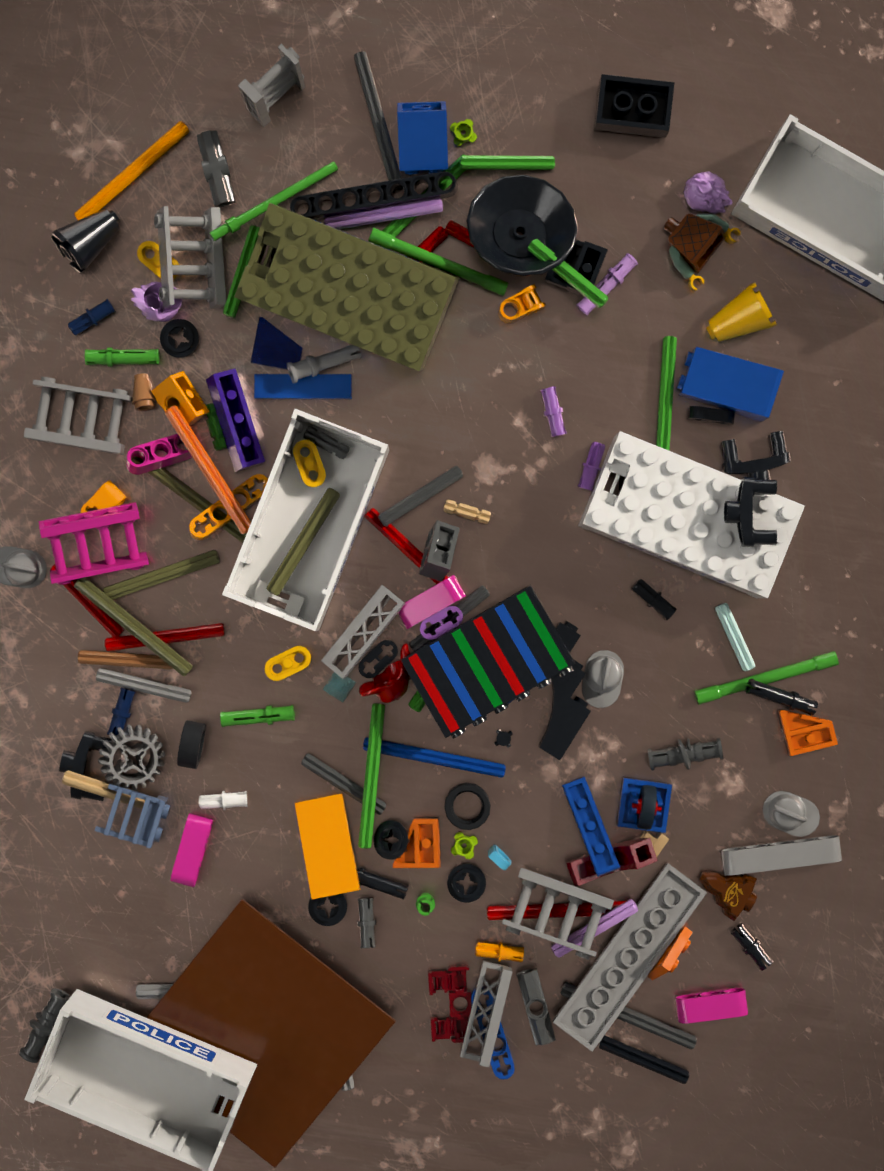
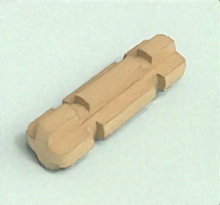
[444,499,491,524]

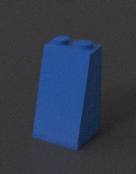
[677,347,784,422]

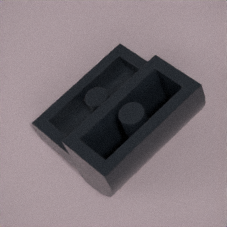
[545,240,608,297]

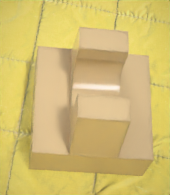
[640,830,669,857]

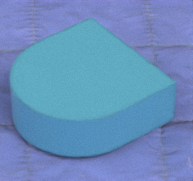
[488,845,511,870]

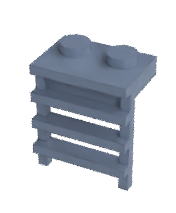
[95,784,170,849]

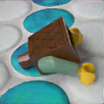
[664,214,741,290]

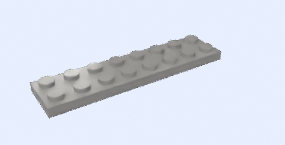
[552,863,707,1052]

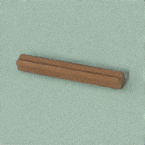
[78,650,173,669]

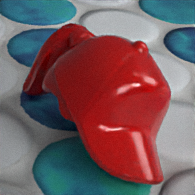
[359,643,411,703]

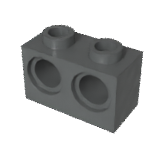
[419,520,460,581]

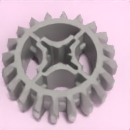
[98,725,165,790]

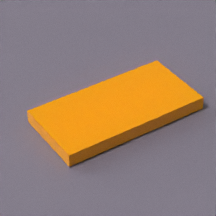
[295,794,360,900]

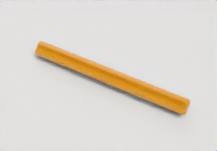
[74,121,189,220]

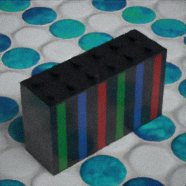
[401,584,576,739]

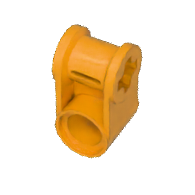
[498,284,546,324]
[80,480,127,513]

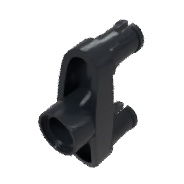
[721,431,791,480]
[724,477,777,547]
[59,731,111,801]

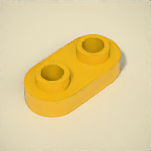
[137,241,180,281]
[293,440,326,487]
[265,646,311,681]

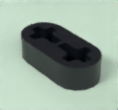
[688,406,735,425]
[358,640,398,678]

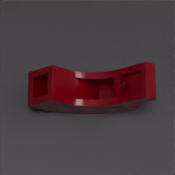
[566,838,658,886]

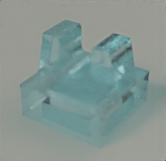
[323,672,356,702]

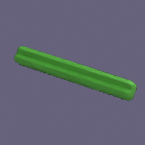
[459,155,555,170]
[223,225,260,318]
[527,239,608,308]

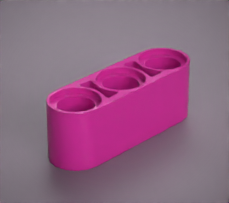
[126,434,192,475]
[398,575,466,629]
[170,813,213,888]
[675,988,748,1024]

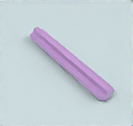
[551,899,638,958]

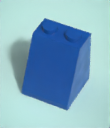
[397,101,448,174]

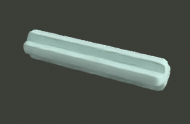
[715,603,755,671]

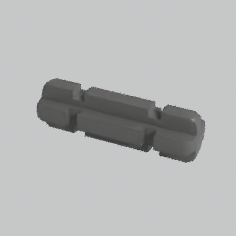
[303,426,350,459]

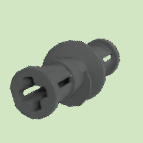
[648,738,724,771]
[19,988,70,1063]

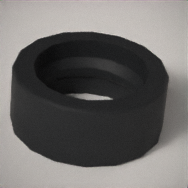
[177,720,206,769]
[444,783,491,830]

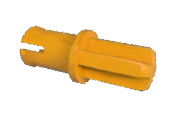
[475,942,524,963]

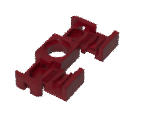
[428,965,472,1043]

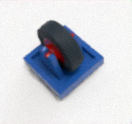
[617,777,672,833]

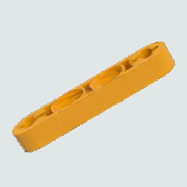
[189,474,268,540]

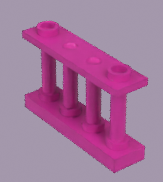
[39,502,149,585]

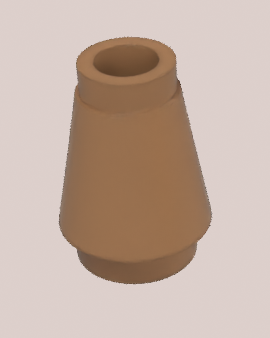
[132,373,157,411]

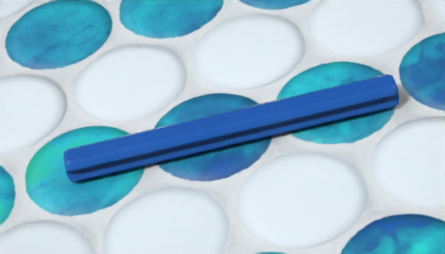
[363,737,506,778]

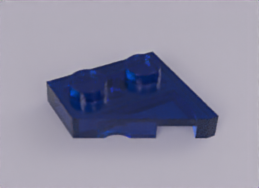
[250,317,303,371]

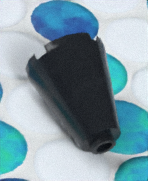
[51,209,120,273]

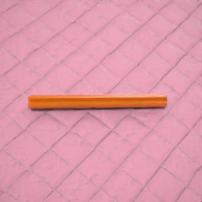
[165,405,251,534]

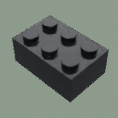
[594,74,675,138]

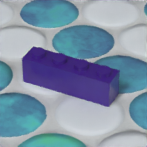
[206,368,265,472]

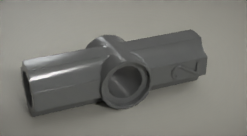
[197,130,235,207]
[516,968,556,1046]

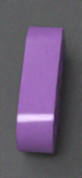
[420,606,463,640]

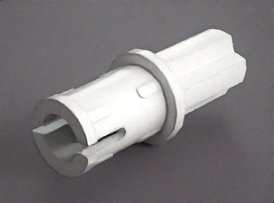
[199,791,248,810]

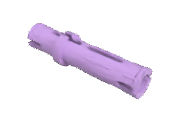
[576,253,638,316]

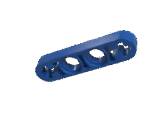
[471,986,515,1080]

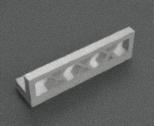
[321,585,406,680]
[460,961,513,1068]

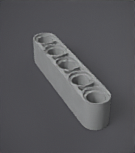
[721,835,842,875]

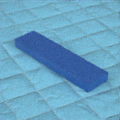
[254,374,352,399]
[562,777,620,877]

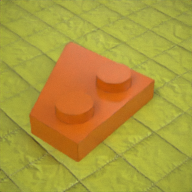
[778,709,838,756]
[393,818,441,868]
[647,927,693,981]

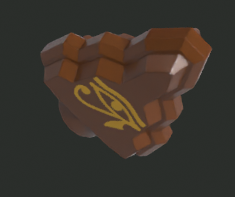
[699,872,757,921]

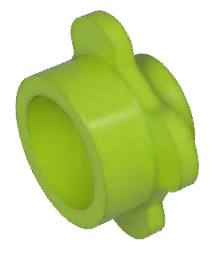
[450,119,477,146]
[451,832,478,859]

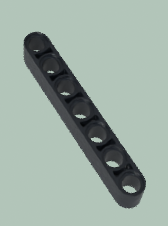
[290,172,458,220]

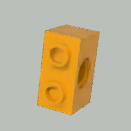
[151,371,210,427]

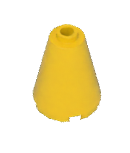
[706,282,777,342]

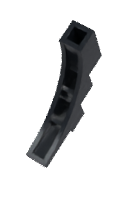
[538,621,591,760]

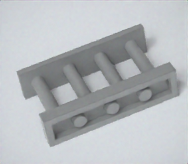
[238,43,305,127]
[154,206,226,309]
[24,377,133,455]
[502,868,614,960]

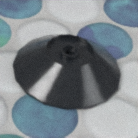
[466,175,578,276]

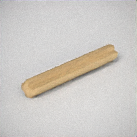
[62,770,145,809]

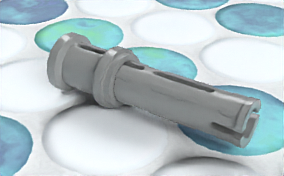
[287,345,361,383]

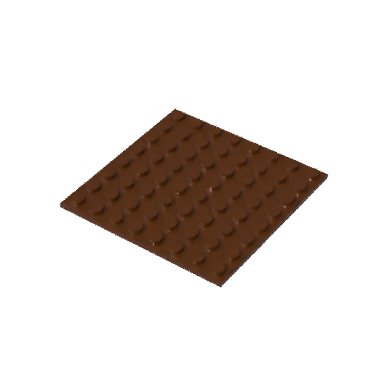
[146,899,396,1168]

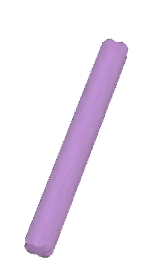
[324,197,443,229]

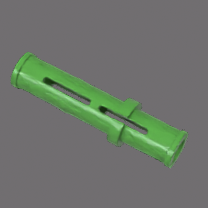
[85,347,160,367]
[220,705,295,727]

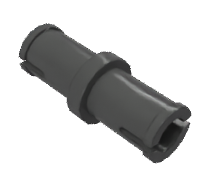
[357,898,377,948]

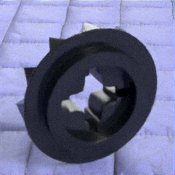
[160,319,199,358]
[374,820,410,860]
[447,863,486,903]
[308,894,347,926]

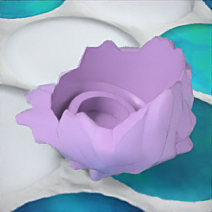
[683,171,733,214]
[131,282,183,322]

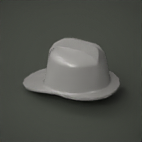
[0,547,47,588]
[582,650,624,708]
[763,791,820,837]

